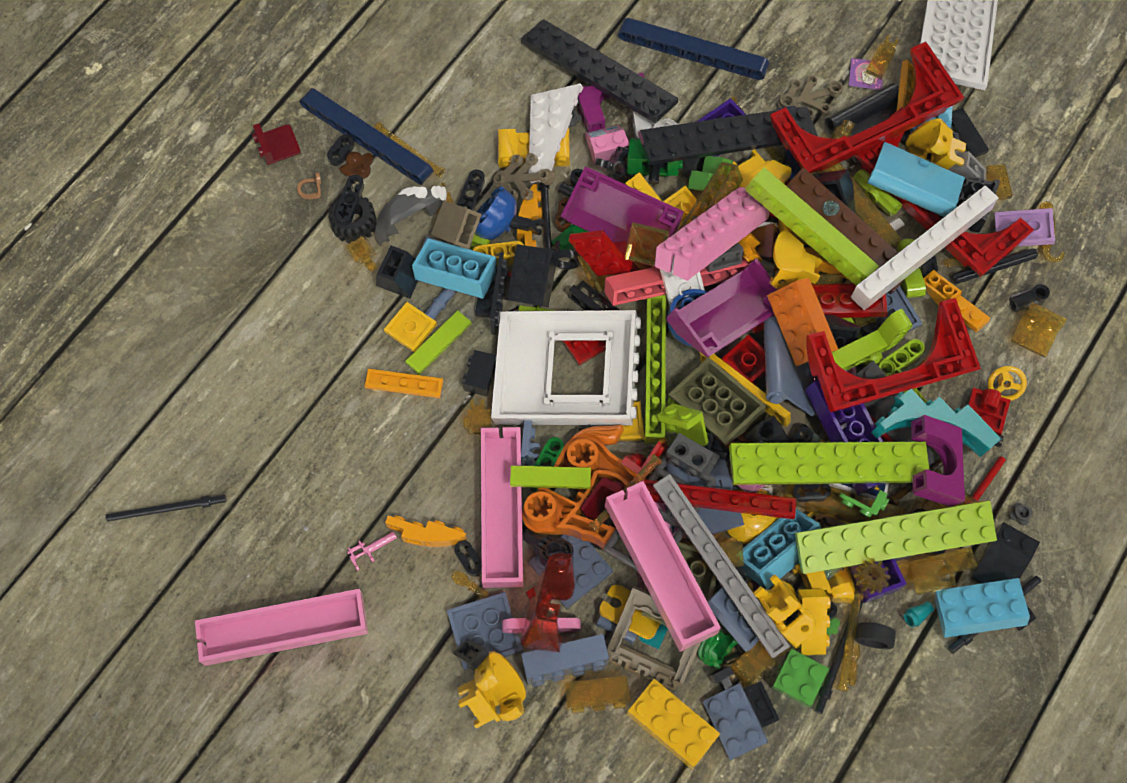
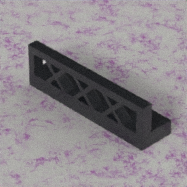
[568,280,619,311]

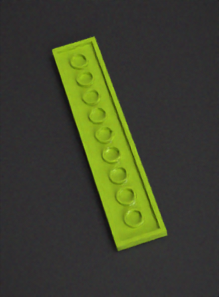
[729,442,929,485]
[795,500,997,574]

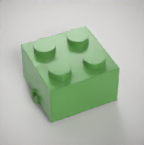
[771,649,829,708]

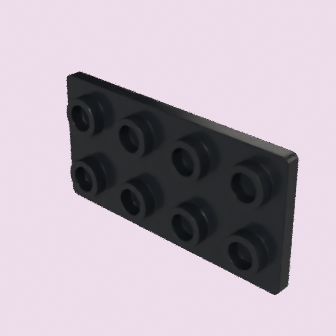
[475,252,508,335]

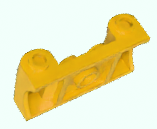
[498,128,570,168]

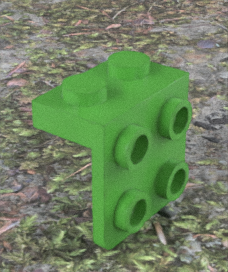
[839,490,889,518]

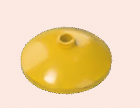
[726,488,779,545]

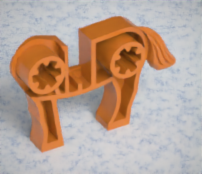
[522,424,646,550]

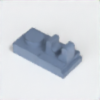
[521,420,540,463]

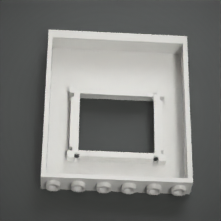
[491,310,641,425]

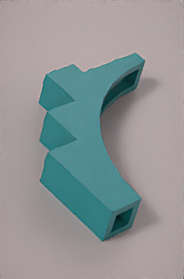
[871,389,1001,457]

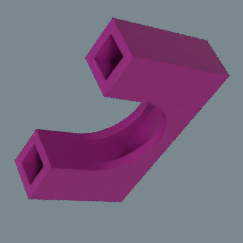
[577,72,645,132]
[911,415,965,507]

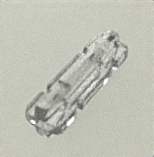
[618,441,656,455]

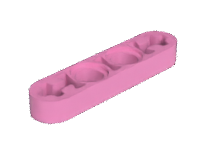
[502,618,581,633]

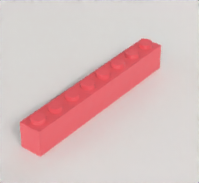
[604,252,752,306]

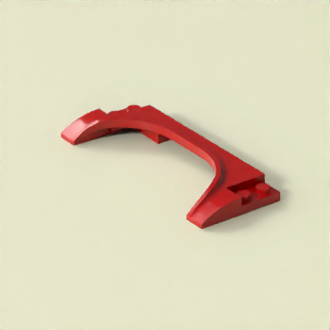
[770,41,964,174]
[854,107,1034,277]
[806,298,981,413]

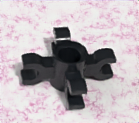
[594,146,637,181]

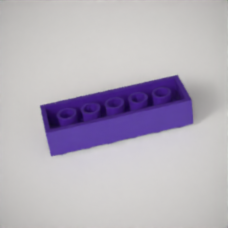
[805,370,886,495]

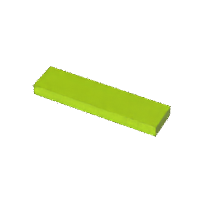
[405,310,472,375]
[510,466,591,489]

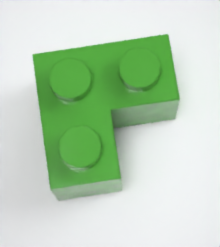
[688,156,733,197]

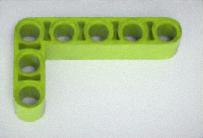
[832,309,913,370]
[878,339,927,403]

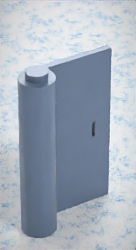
[764,317,815,416]
[665,440,744,540]

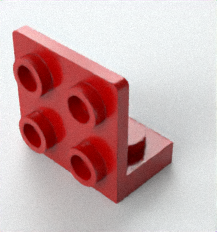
[621,438,669,476]

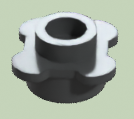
[569,108,582,127]
[1010,503,1033,525]

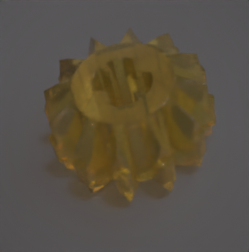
[854,558,890,594]

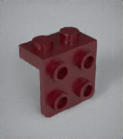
[252,123,301,165]
[581,477,626,522]

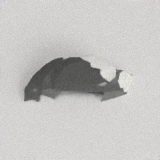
[375,186,447,246]

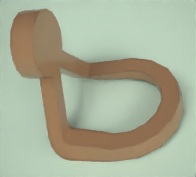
[297,172,321,199]

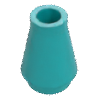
[903,601,934,628]

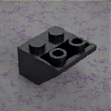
[376,245,419,299]

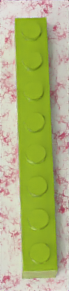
[745,167,879,286]
[644,295,666,445]

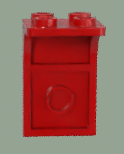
[569,230,637,276]

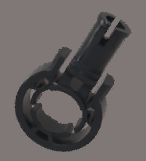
[522,529,574,570]

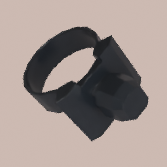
[544,240,580,270]

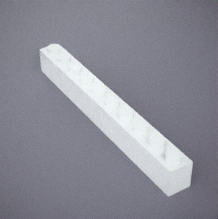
[851,186,999,310]

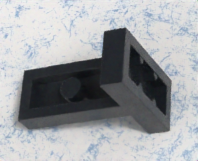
[453,638,489,672]

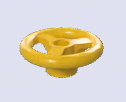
[987,366,1027,401]

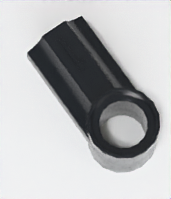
[1009,284,1050,313]

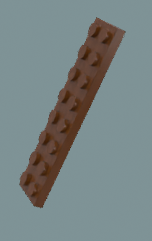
[787,167,904,295]

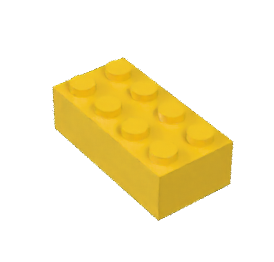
[626,679,720,770]

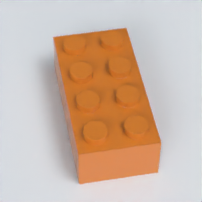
[767,278,839,367]

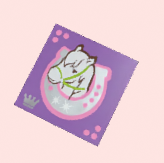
[849,58,884,90]

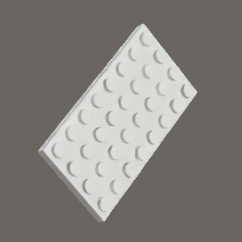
[920,0,998,90]

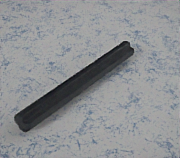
[952,248,1038,284]

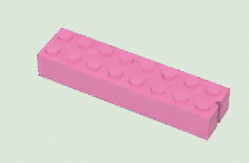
[655,187,770,281]
[481,427,523,588]
[605,481,721,652]
[195,589,369,666]

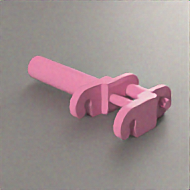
[347,532,397,571]

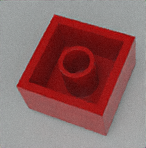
[721,335,766,385]

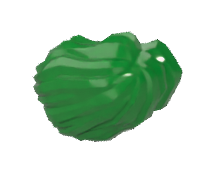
[697,615,738,670]

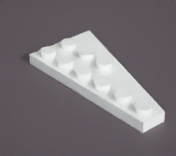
[529,83,583,183]

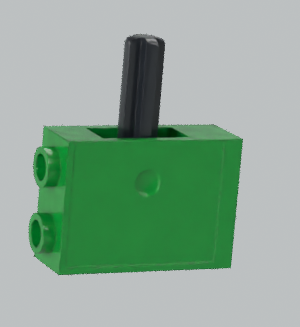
[627,138,683,187]

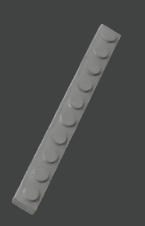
[653,474,790,658]

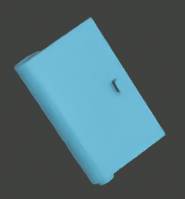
[867,142,965,217]

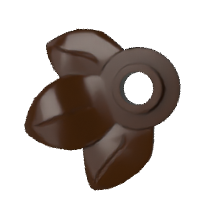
[339,152,374,179]

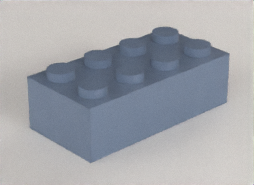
[521,634,609,687]

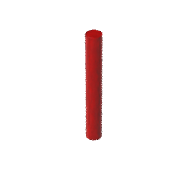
[968,456,1006,503]

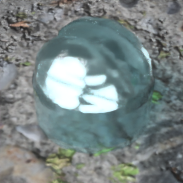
[823,201,840,216]

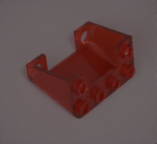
[521,553,575,652]

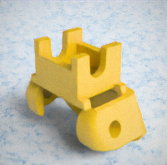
[906,118,966,170]
[730,149,792,188]
[770,231,822,289]
[792,564,855,604]
[753,574,816,649]
[458,651,526,728]

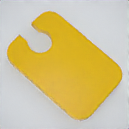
[599,584,660,639]

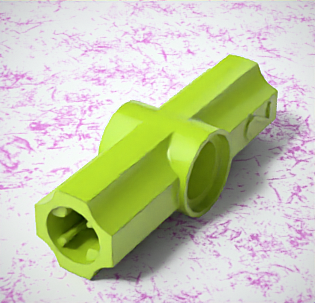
[852,169,902,216]

